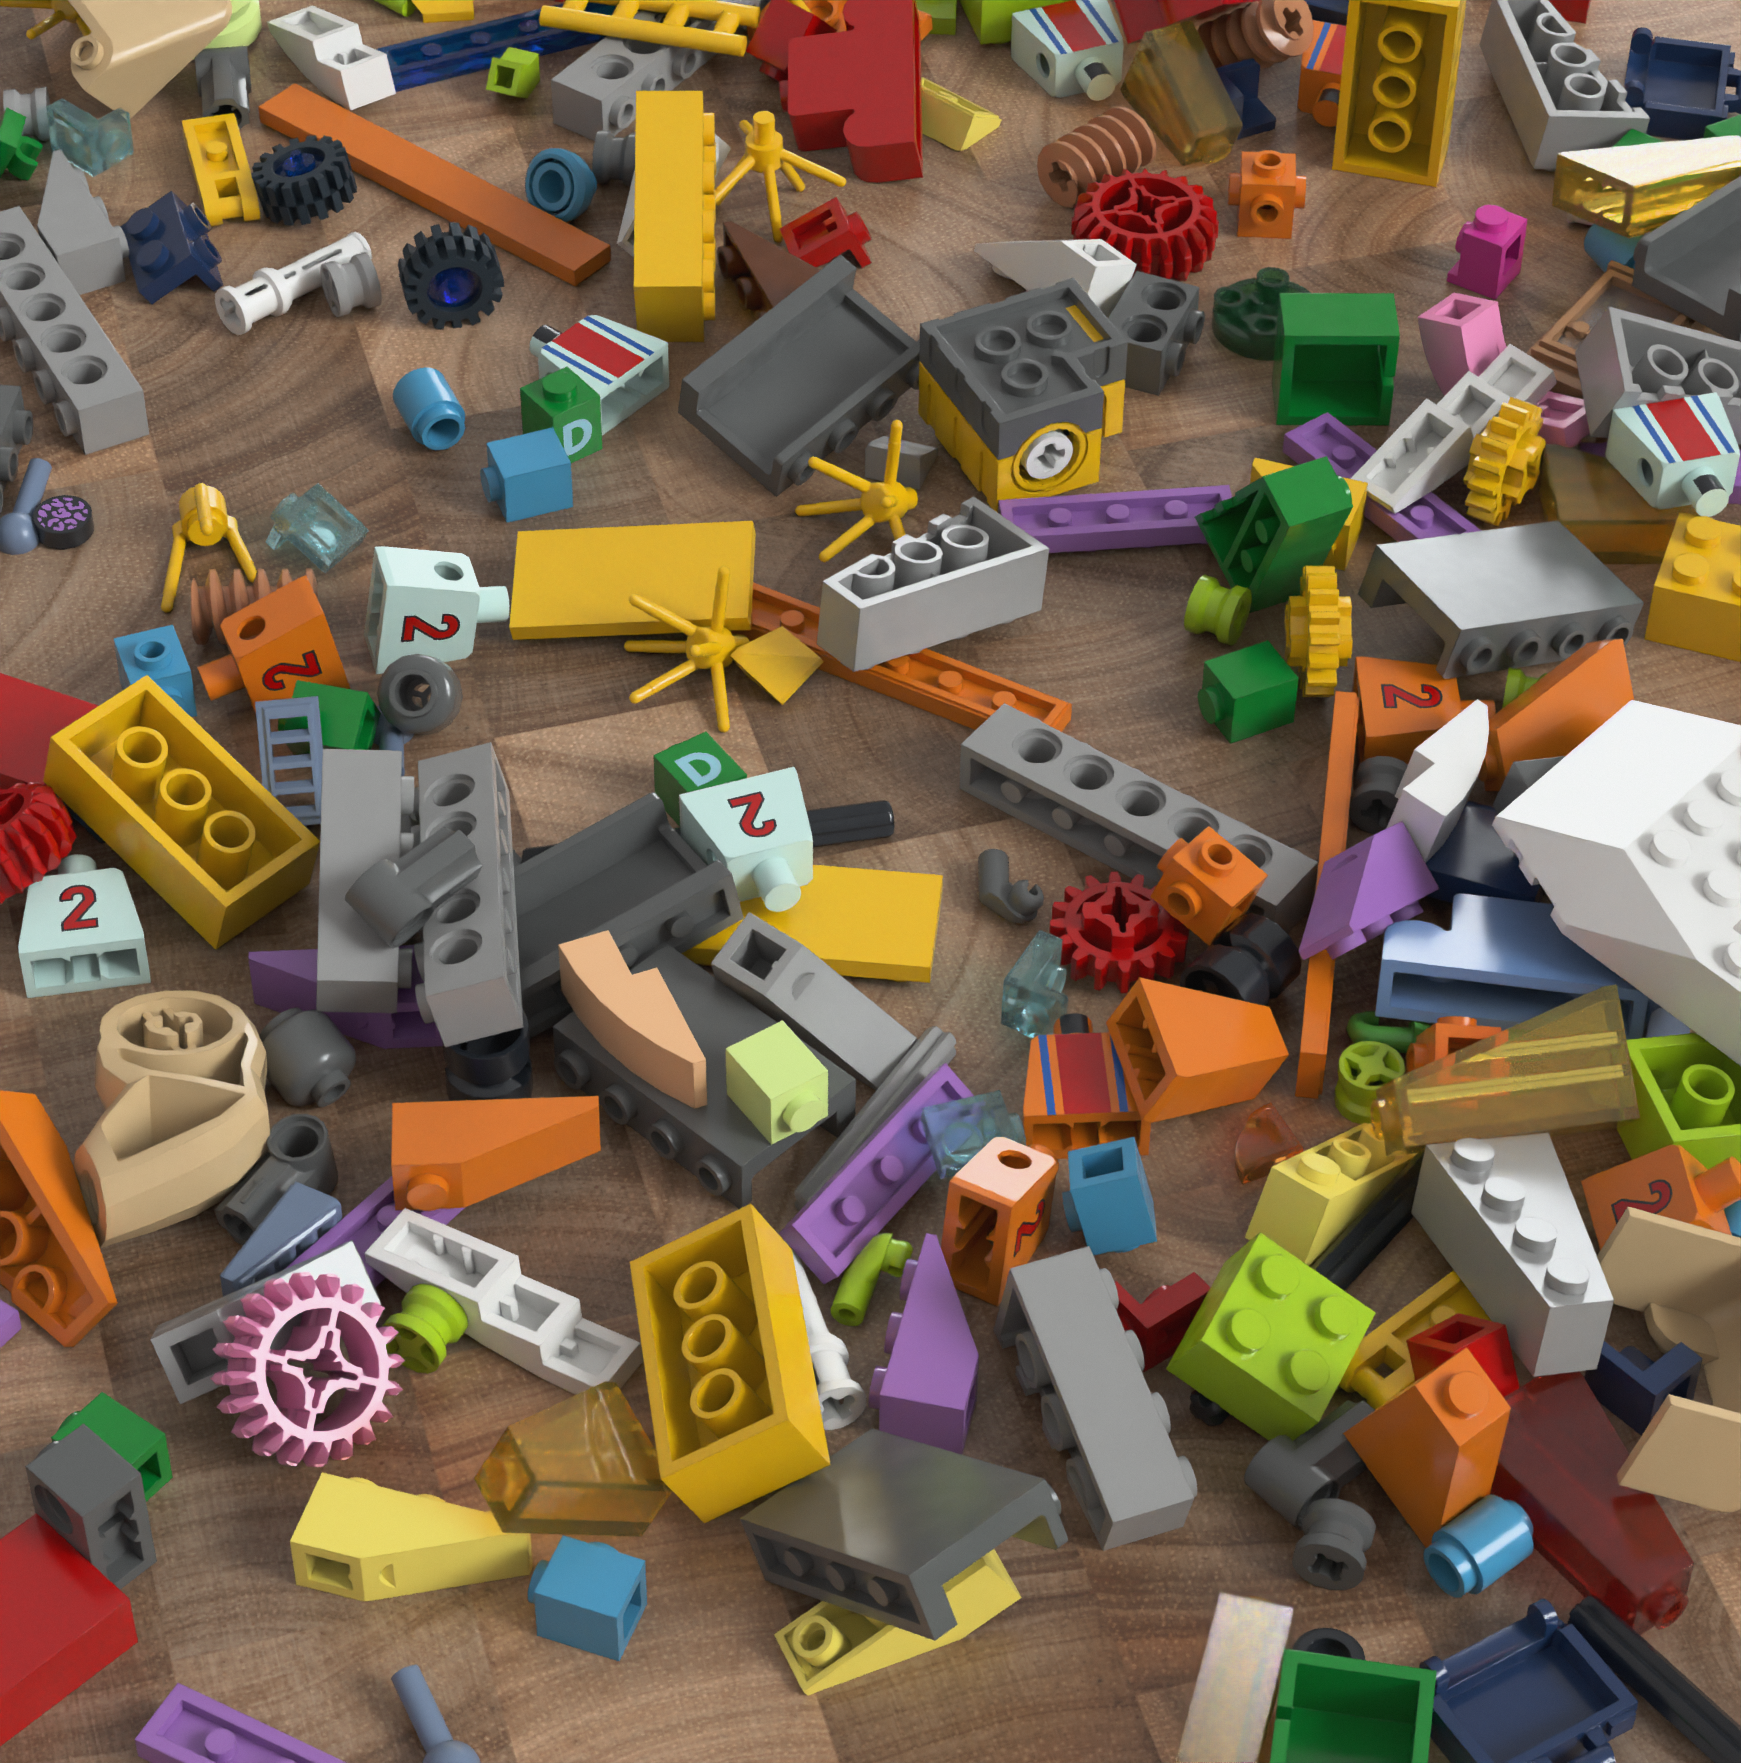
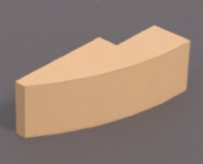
[558,930,707,1109]

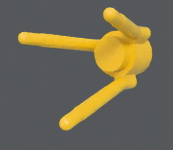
[161,483,257,613]

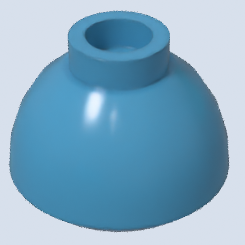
[525,148,597,223]

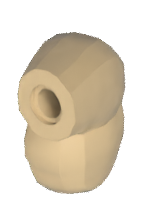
[74,990,270,1248]

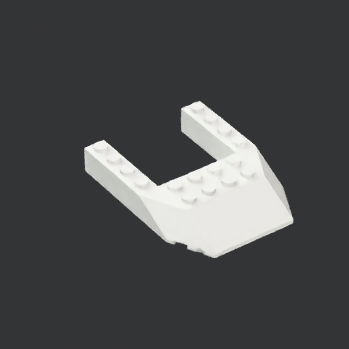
[1492,700,1741,1066]

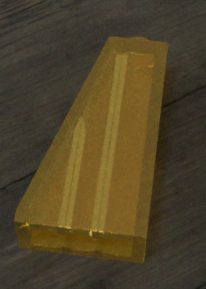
[1552,135,1741,238]
[1371,985,1640,1157]
[1175,1592,1294,1763]

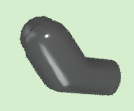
[978,849,1044,924]

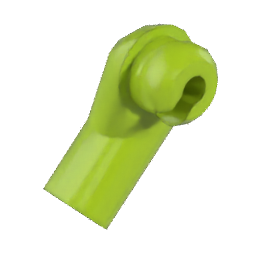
[830,1233,914,1326]

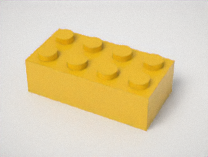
[1332,0,1467,187]
[634,91,716,342]
[1644,512,1741,662]
[43,675,320,950]
[630,1204,831,1523]

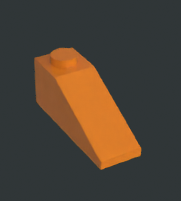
[391,1096,601,1211]

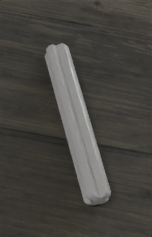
[794,1026,956,1211]

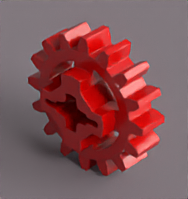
[1049,871,1189,993]

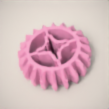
[210,1272,405,1467]

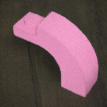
[1417,293,1590,450]

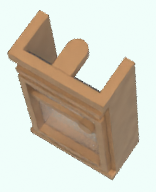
[1526,260,1706,443]

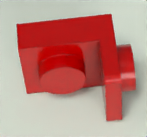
[779,197,872,268]
[1114,1272,1211,1372]

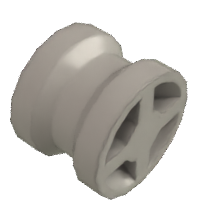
[3,87,53,141]
[320,252,382,317]

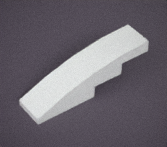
[1351,344,1557,514]
[364,1208,643,1409]

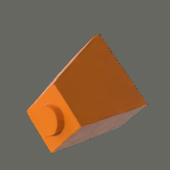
[1478,638,1634,791]
[1106,977,1289,1123]
[1343,1347,1511,1548]

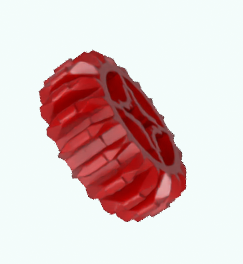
[1071,168,1219,281]
[0,782,77,904]

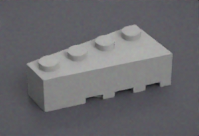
[1479,0,1650,172]
[1575,307,1741,445]
[817,496,1049,672]
[316,749,414,1013]
[1411,1132,1614,1377]
[993,1246,1197,1551]

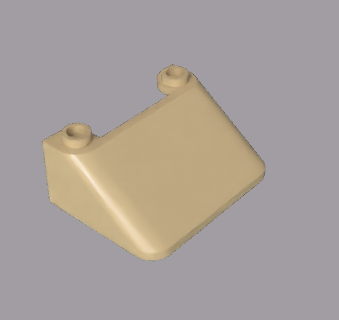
[68,0,232,119]

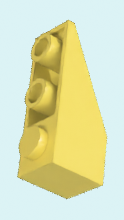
[1245,1123,1419,1266]
[290,1472,533,1602]
[774,1549,1022,1695]

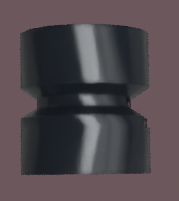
[1180,914,1302,1006]
[442,1010,533,1101]

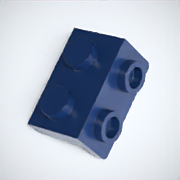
[120,190,223,304]

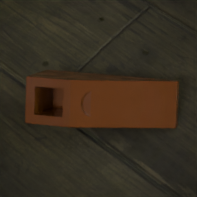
[717,221,820,321]

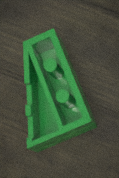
[1195,456,1353,614]

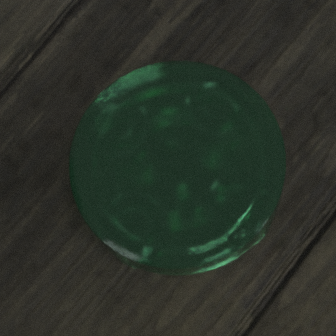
[1211,267,1311,361]

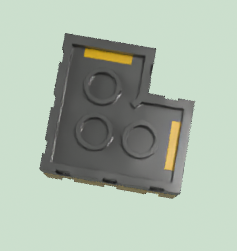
[918,278,1128,513]

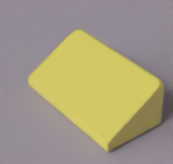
[921,77,1002,151]

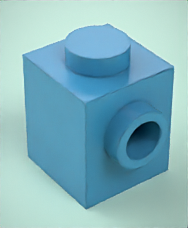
[480,427,573,523]
[113,625,197,717]
[1062,1137,1157,1255]
[528,1535,647,1661]

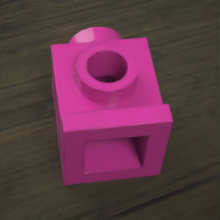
[1447,204,1528,300]

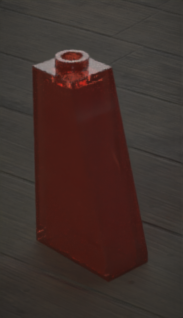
[1490,1371,1694,1635]

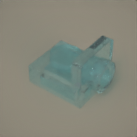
[46,98,134,177]
[265,483,369,573]
[1001,930,1068,1038]
[920,1090,1026,1179]

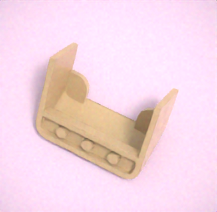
[1597,1207,1741,1512]

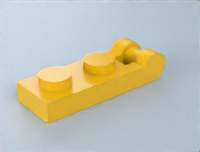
[182,113,260,227]
[1338,1270,1491,1409]

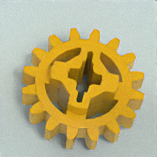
[1463,397,1546,526]
[1284,565,1353,697]

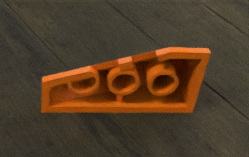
[0,1090,118,1347]

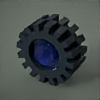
[251,135,357,226]
[398,222,504,330]

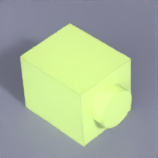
[726,1020,828,1145]

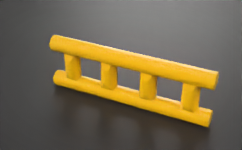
[539,0,761,57]

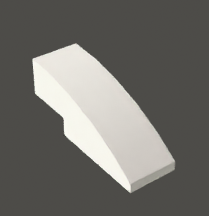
[267,6,396,111]
[1387,699,1489,863]

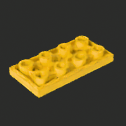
[509,521,756,640]
[682,865,943,983]

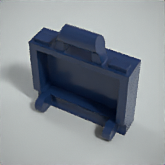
[1624,27,1741,142]
[1426,801,1545,904]
[1419,1598,1638,1763]

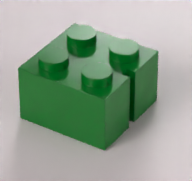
[1272,293,1400,426]
[1270,1648,1437,1763]

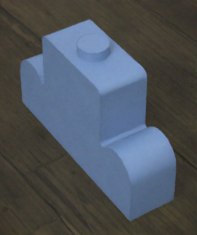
[1375,894,1648,1046]

